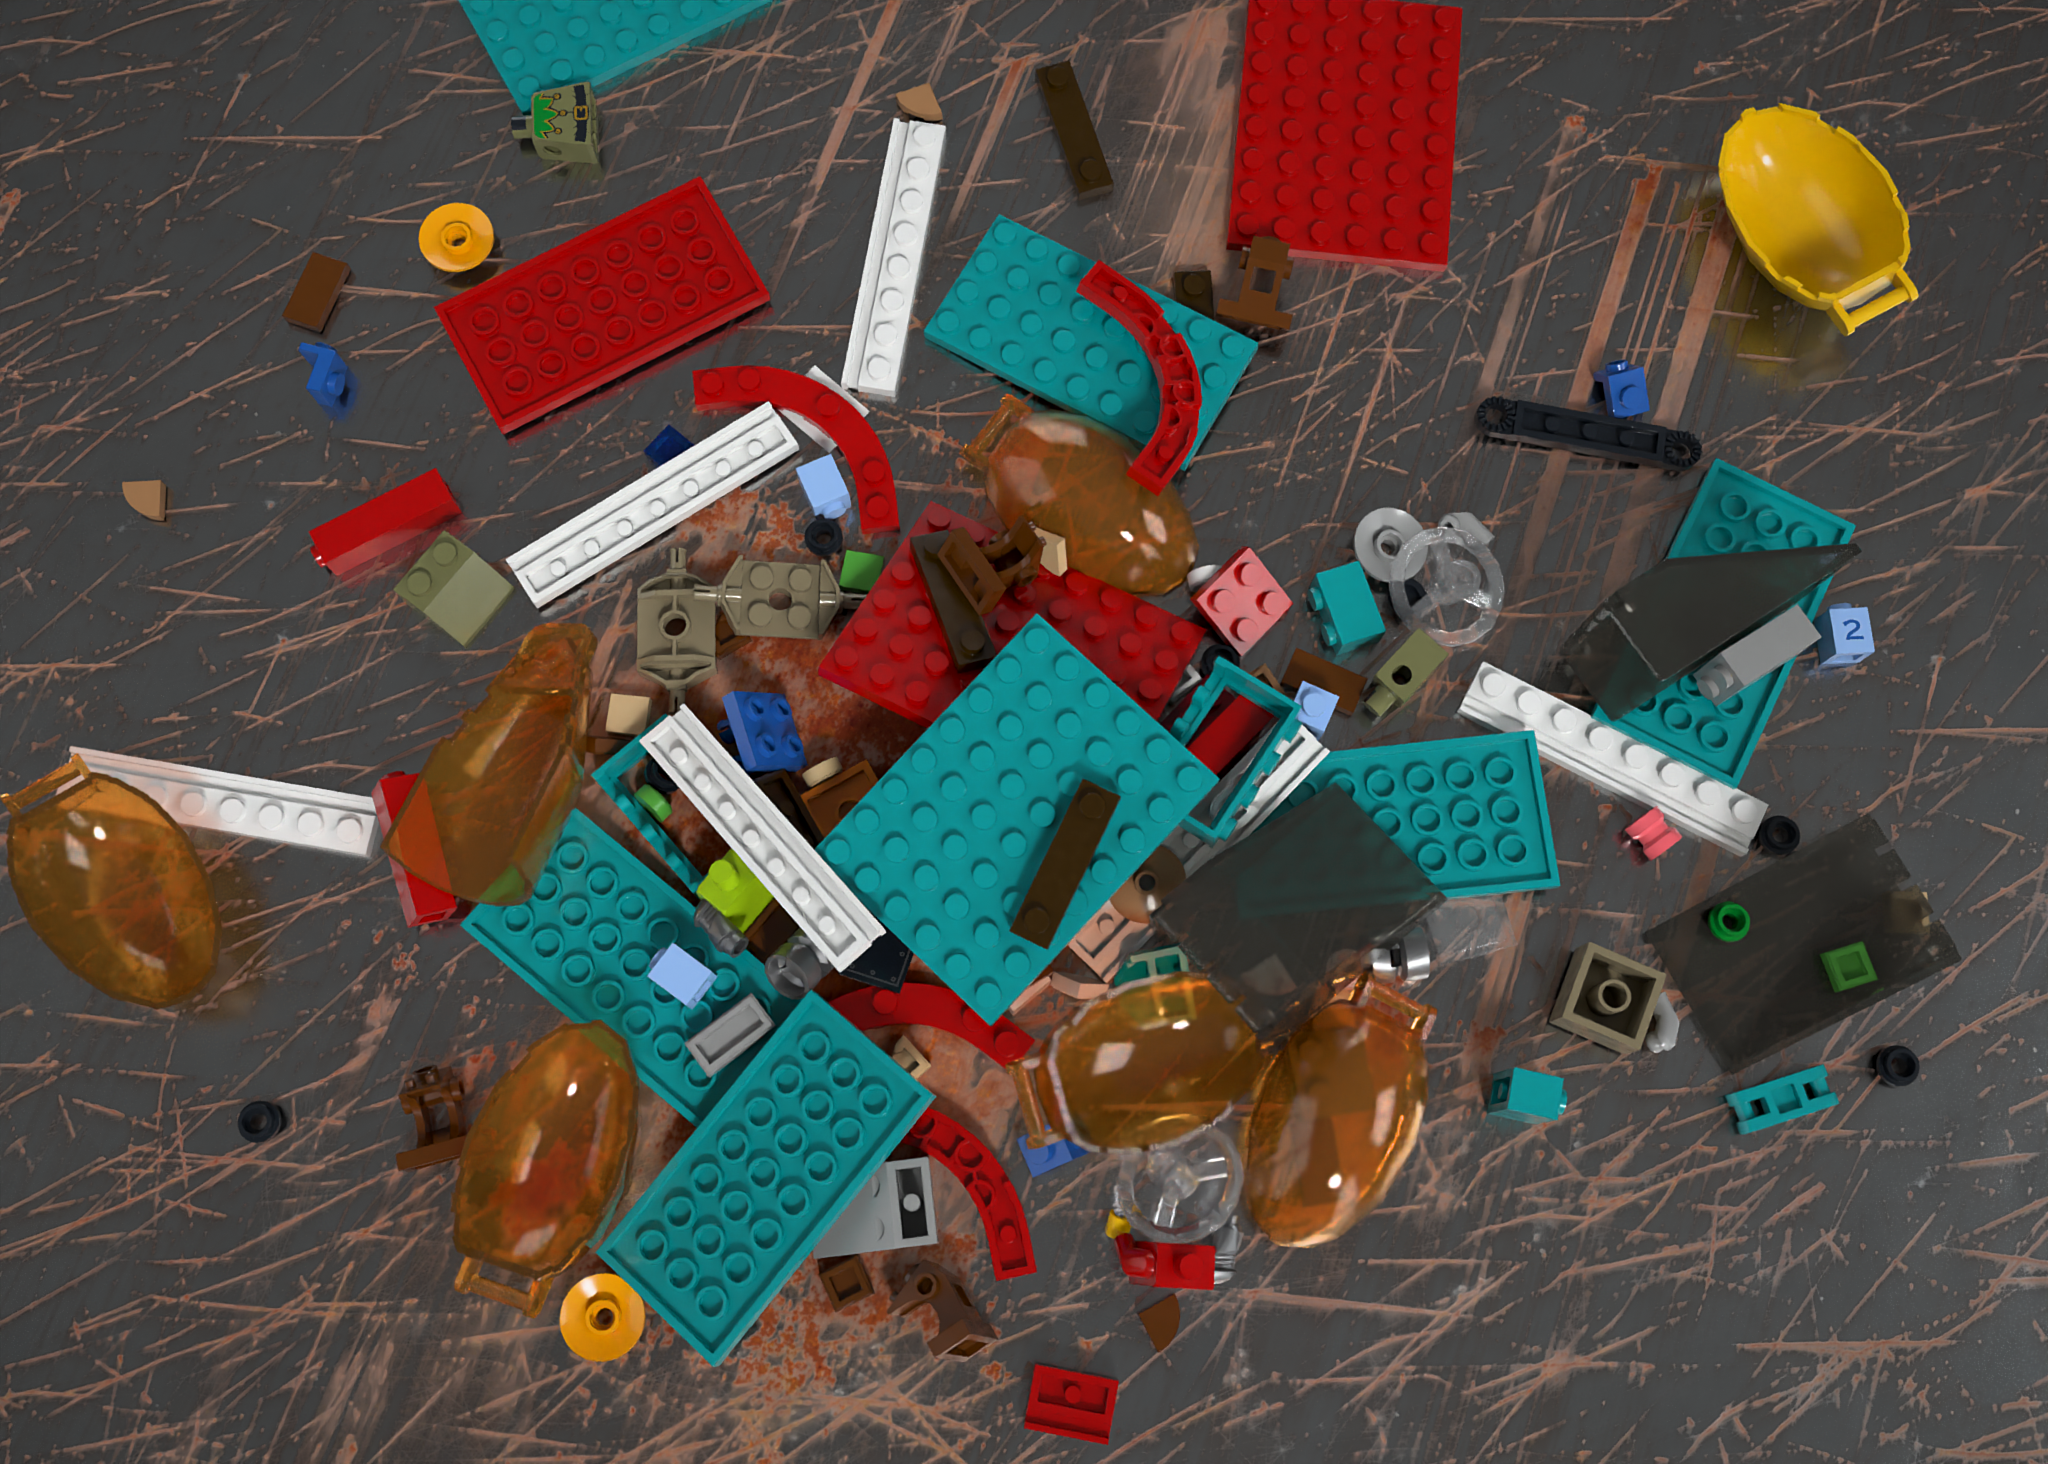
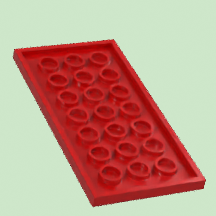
[434,176,771,435]

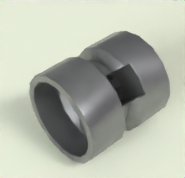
[765,927,834,999]
[1361,927,1430,985]

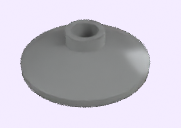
[1353,507,1428,583]

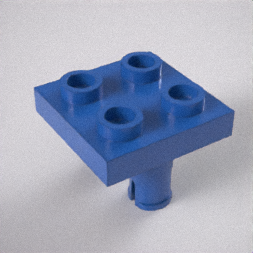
[717,691,808,776]

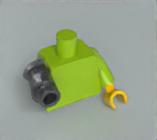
[694,848,775,958]

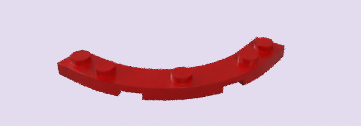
[1076,260,1202,497]
[692,365,900,535]
[828,983,1036,1074]
[900,1107,1037,1281]

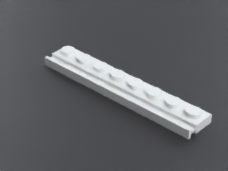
[841,118,946,397]
[506,401,799,608]
[1456,661,1769,857]
[639,703,886,972]
[1068,723,1330,983]
[54,746,379,858]

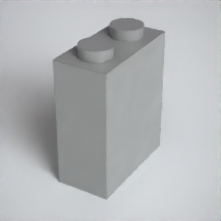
[1693,604,1822,707]

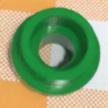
[1708,901,1750,942]

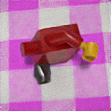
[1105,1209,1244,1290]

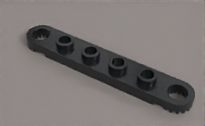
[1474,396,1703,471]

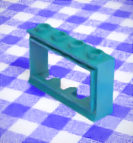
[1170,656,1303,849]
[591,713,709,899]

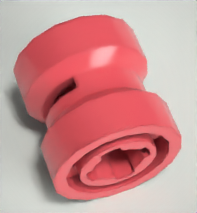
[1625,805,1683,861]

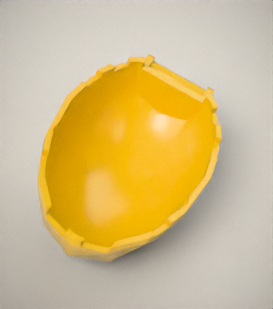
[1718,103,1918,336]

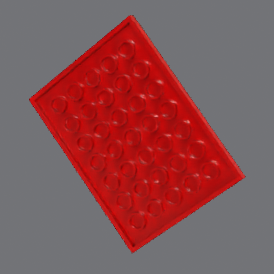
[1226,0,1463,272]
[818,501,1207,728]

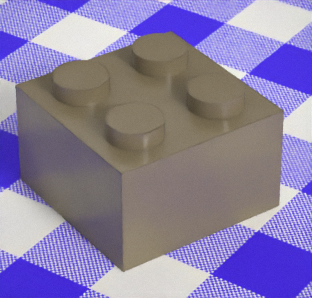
[1549,942,1667,1054]

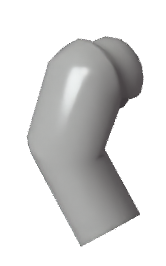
[1438,512,1495,550]
[1645,992,1680,1053]

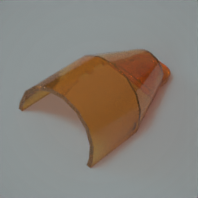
[380,623,598,906]

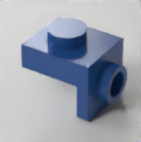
[298,342,348,407]
[1593,359,1650,419]
[1017,1115,1090,1177]

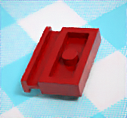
[1023,1363,1119,1445]

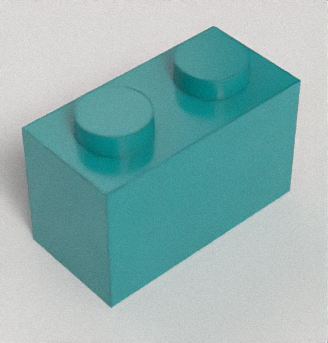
[1308,561,1386,656]
[1487,1067,1567,1124]

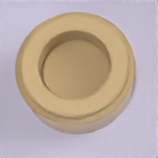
[802,757,843,789]

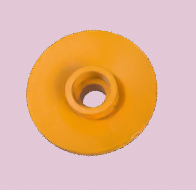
[419,203,494,272]
[560,1273,646,1362]

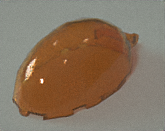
[959,393,1199,597]
[0,753,223,1010]
[1005,971,1276,1155]
[1242,971,1437,1249]
[451,1020,643,1319]

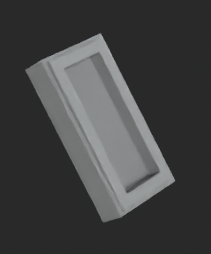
[684,993,777,1077]

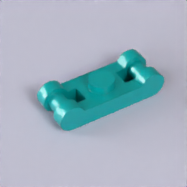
[1725,1064,1839,1135]

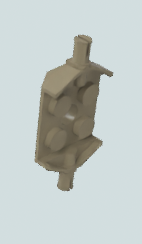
[637,548,718,715]
[694,555,867,640]

